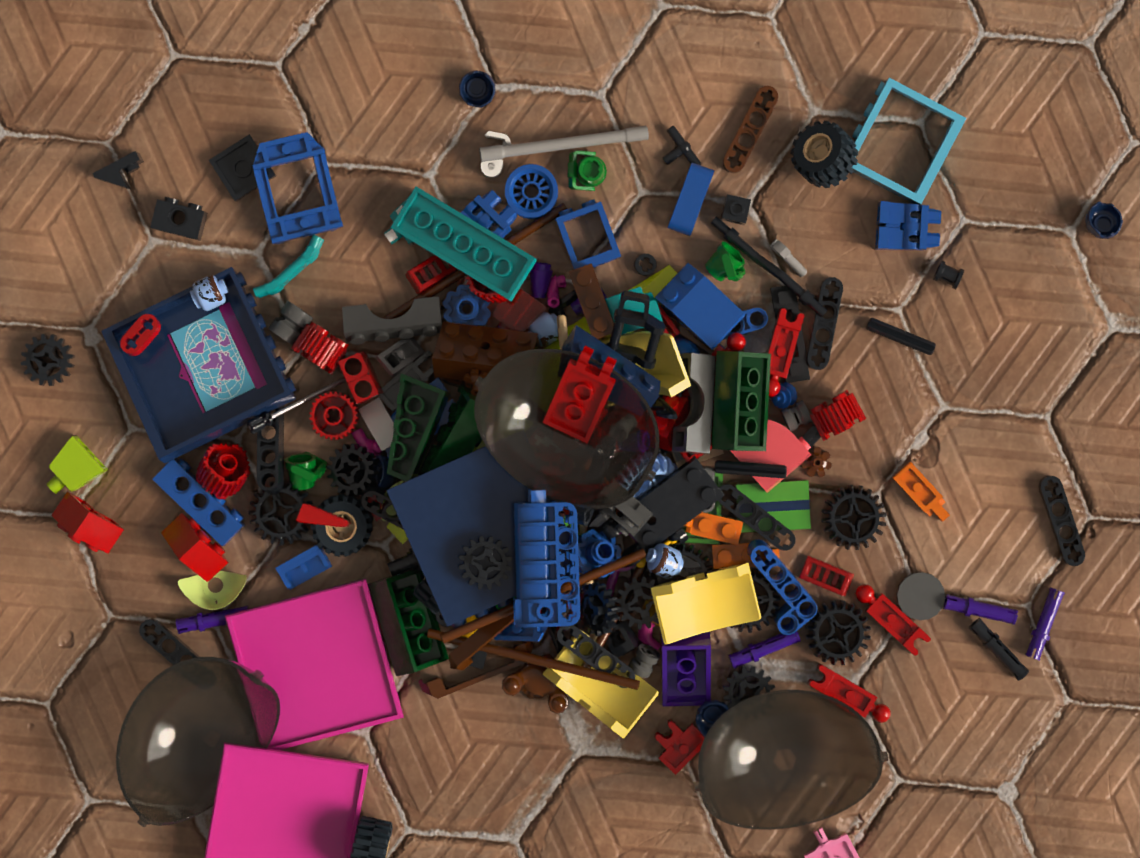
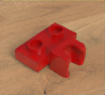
[654,719,709,775]

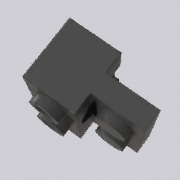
[597,481,653,537]

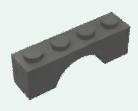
[342,296,442,345]
[672,353,716,454]

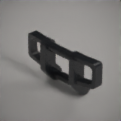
[606,291,666,369]

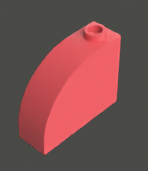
[730,420,811,493]

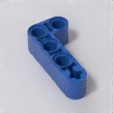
[747,539,818,635]

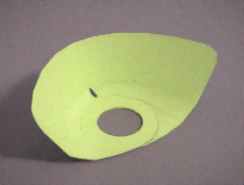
[178,571,247,610]

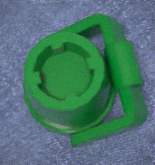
[567,151,607,191]
[705,241,745,281]
[285,452,327,490]

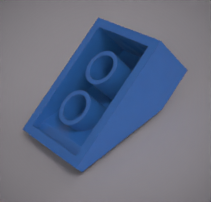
[655,263,745,350]

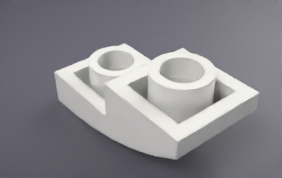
[358,398,394,451]

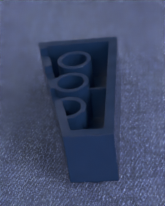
[558,325,661,416]

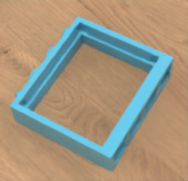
[852,78,967,205]

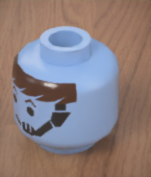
[190,275,228,311]
[527,312,559,348]
[646,543,684,579]

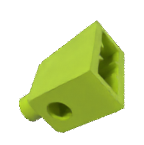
[46,436,108,494]

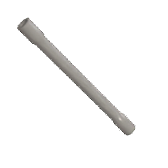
[479,125,649,162]

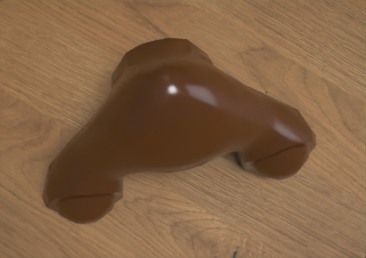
[502,654,568,714]

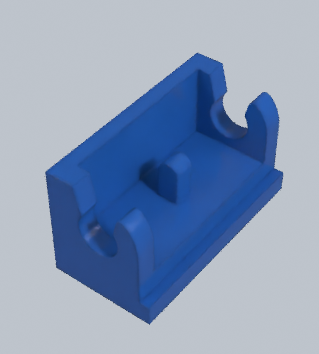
[275,545,332,590]

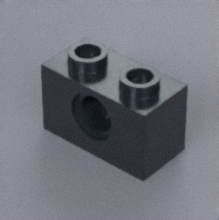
[150,197,208,241]

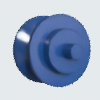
[771,382,797,409]

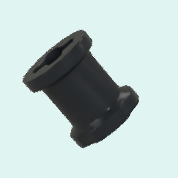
[933,261,964,290]

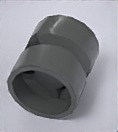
[269,300,313,345]

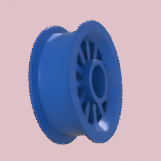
[505,164,558,219]

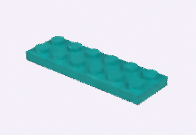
[390,186,537,302]

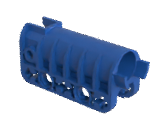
[513,489,580,628]

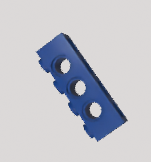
[152,458,246,547]

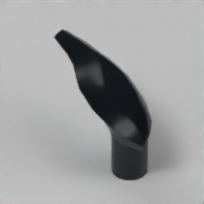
[548,290,578,320]

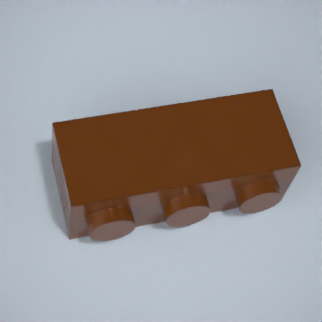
[569,263,614,341]

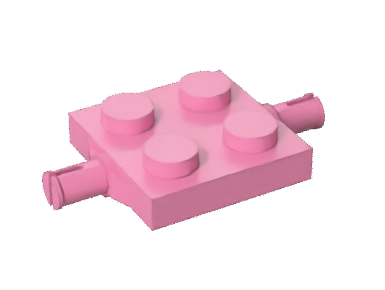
[804,827,860,858]

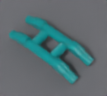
[253,234,324,298]

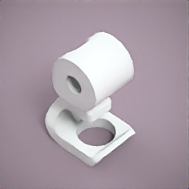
[481,131,511,178]

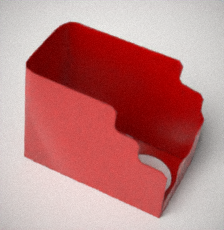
[338,352,383,404]

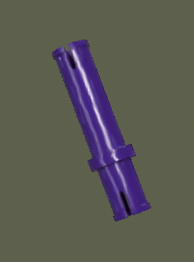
[1025,587,1065,661]
[943,594,1018,625]
[176,606,248,634]
[728,631,801,669]

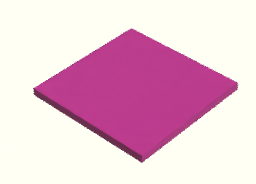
[225,578,404,750]
[204,742,369,858]

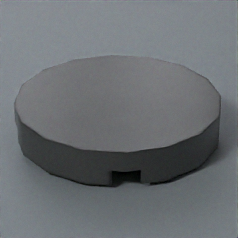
[896,572,945,620]

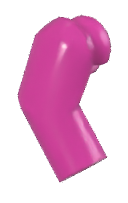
[547,275,566,308]
[351,428,383,456]
[638,622,661,650]

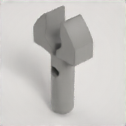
[770,239,807,277]

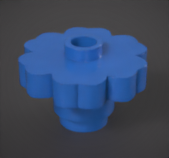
[443,285,491,326]
[578,529,621,579]

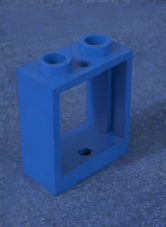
[556,199,621,269]

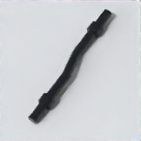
[710,216,827,317]

